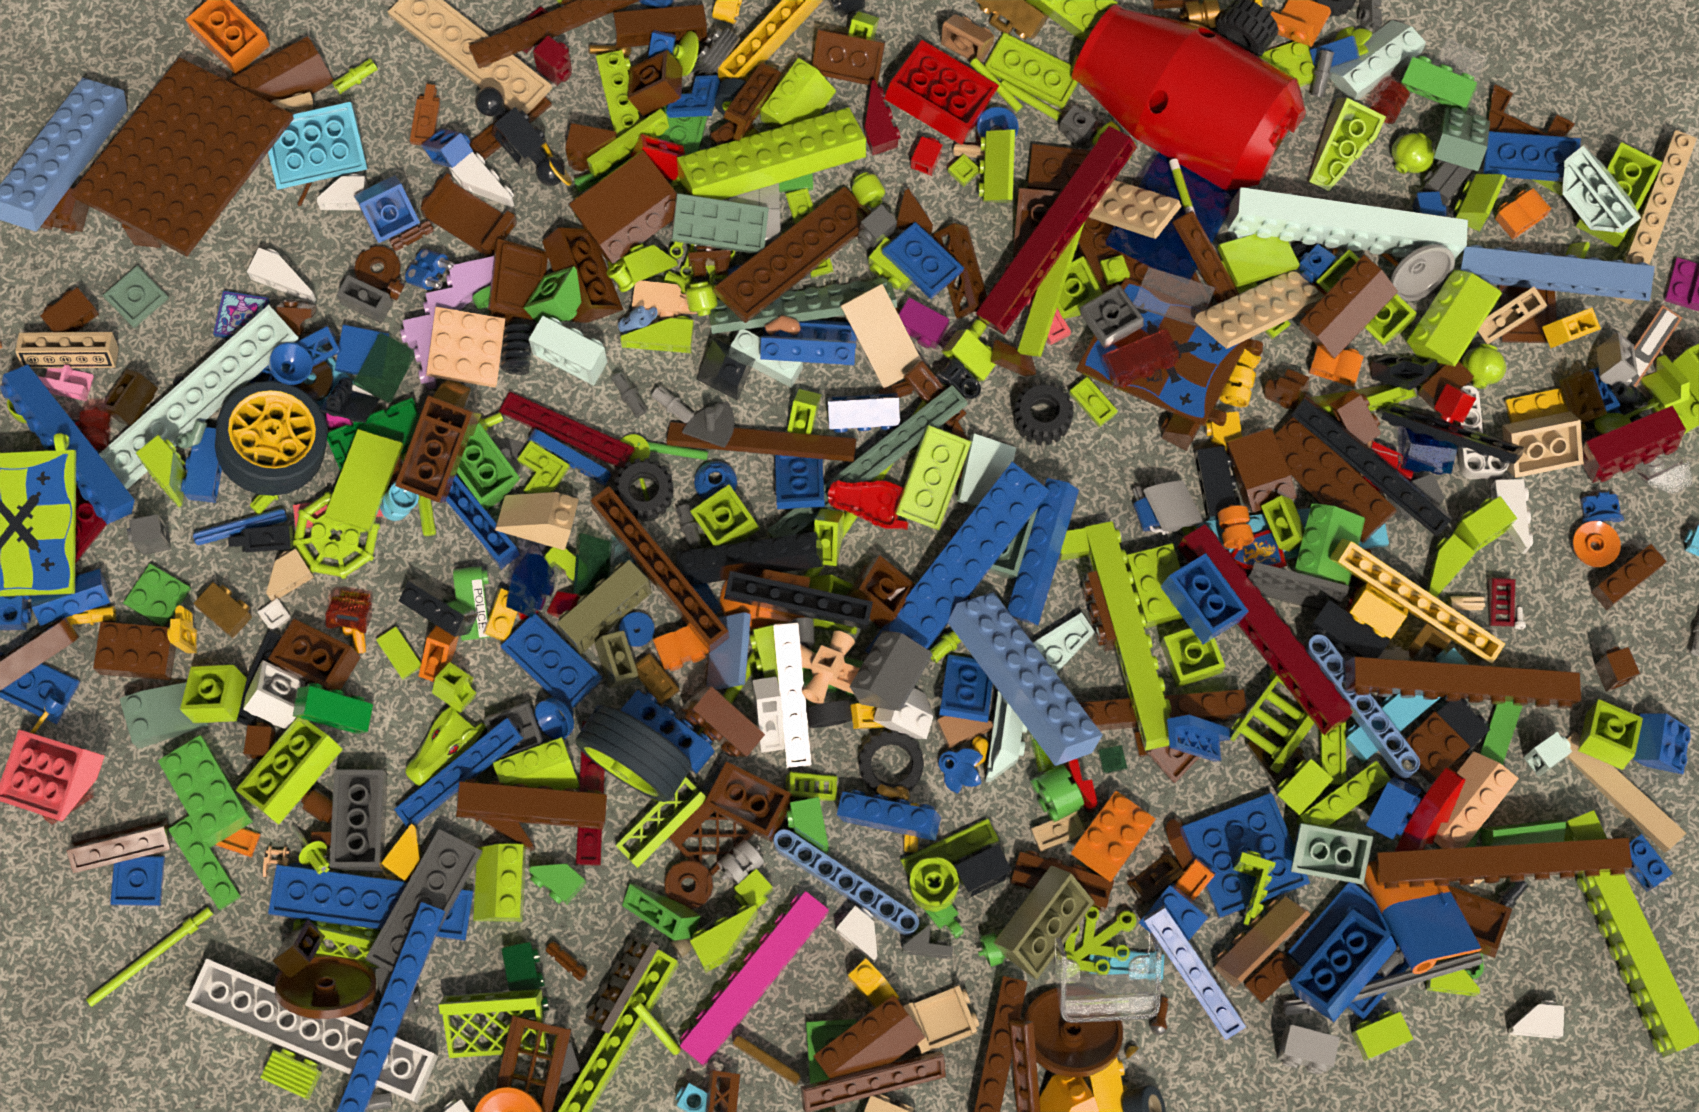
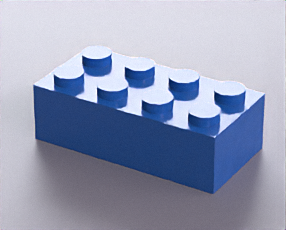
[1290,909,1397,1022]

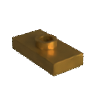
[635,653,680,706]

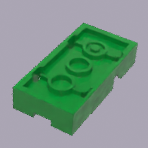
[327,398,420,472]

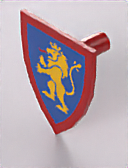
[1231,529,1287,570]

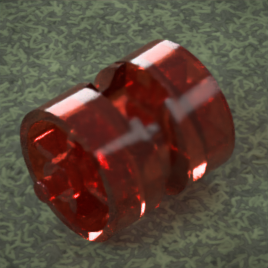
[1369,80,1410,124]
[78,407,111,450]

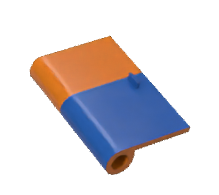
[1364,861,1482,974]

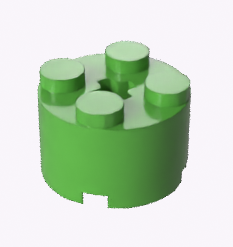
[1030,764,1084,823]

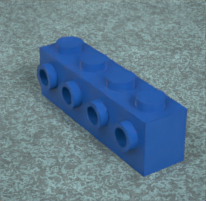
[836,790,941,841]

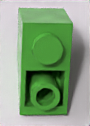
[528,864,586,905]

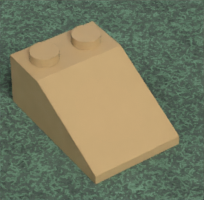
[495,492,579,550]

